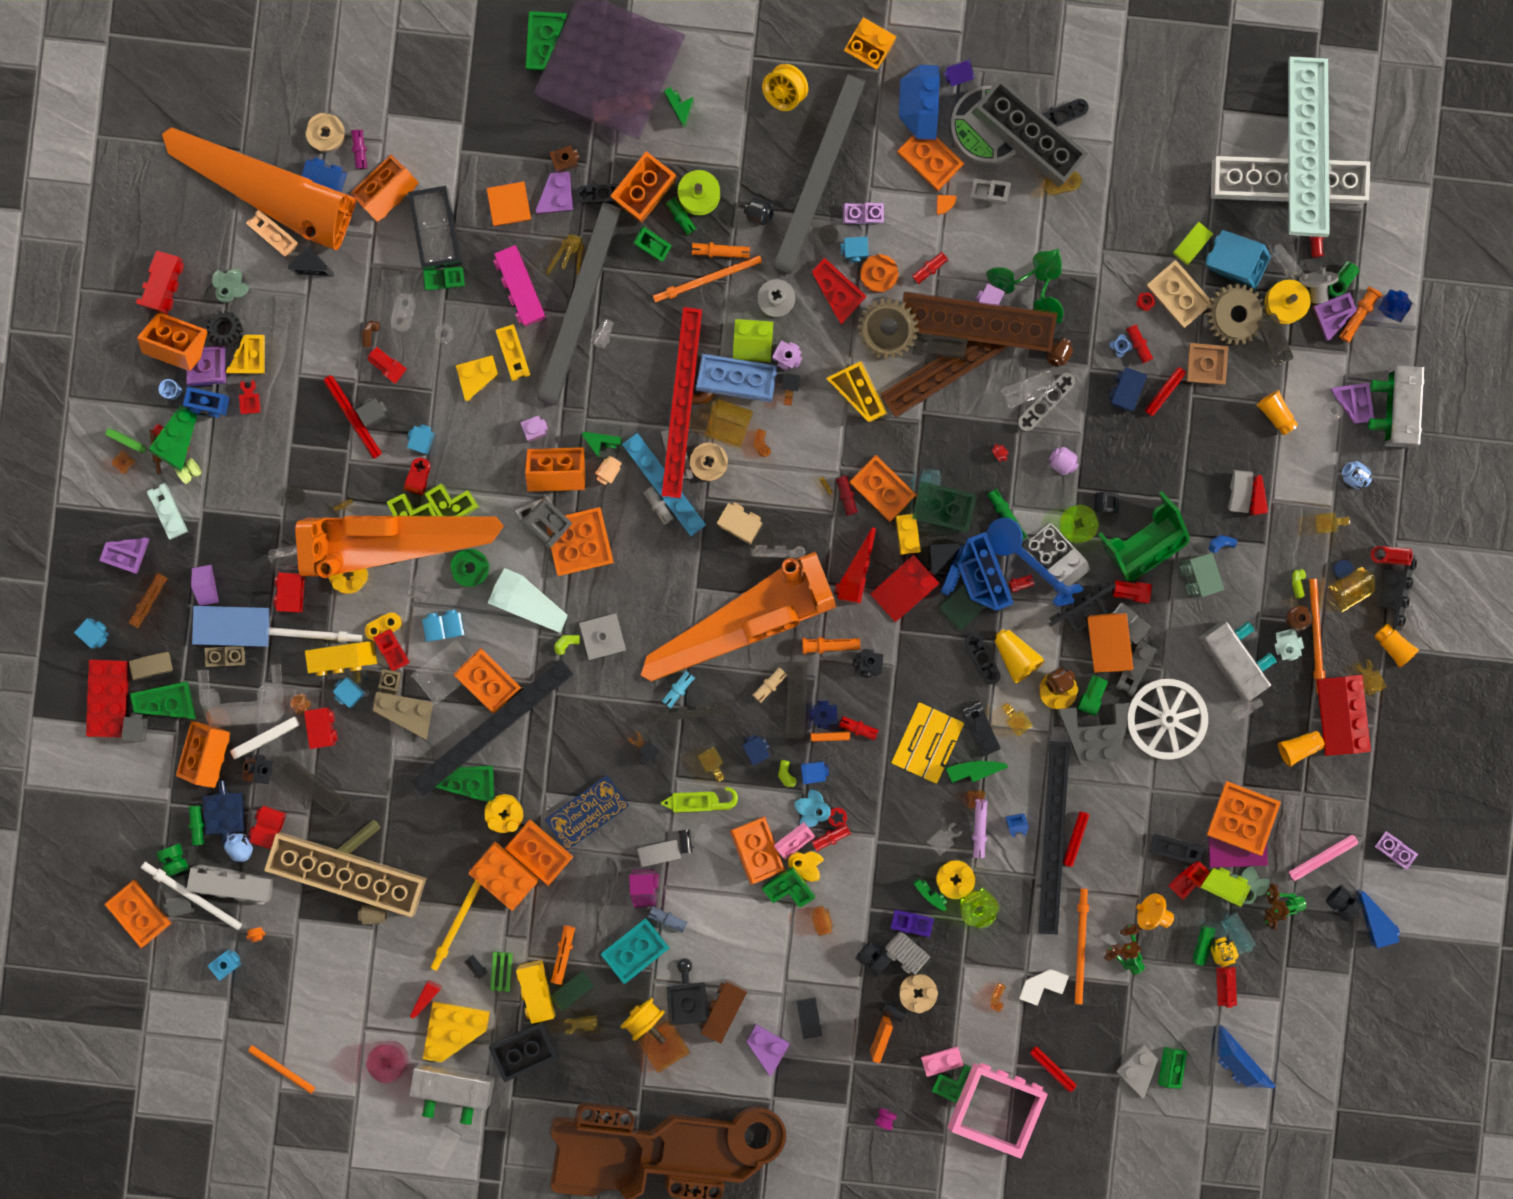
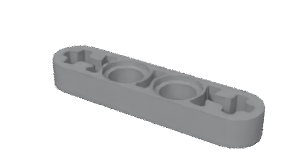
[1017,373,1076,432]

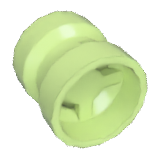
[175,458,202,484]

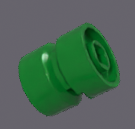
[156,843,189,876]

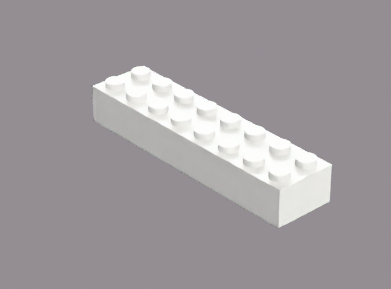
[1211,156,1370,204]

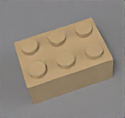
[717,502,762,545]

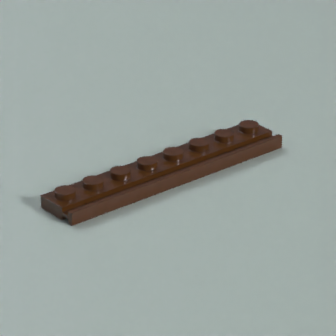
[880,340,1010,418]

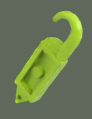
[661,787,738,812]

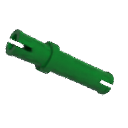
[987,488,1028,540]

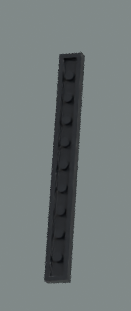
[411,660,574,796]
[1038,741,1070,935]

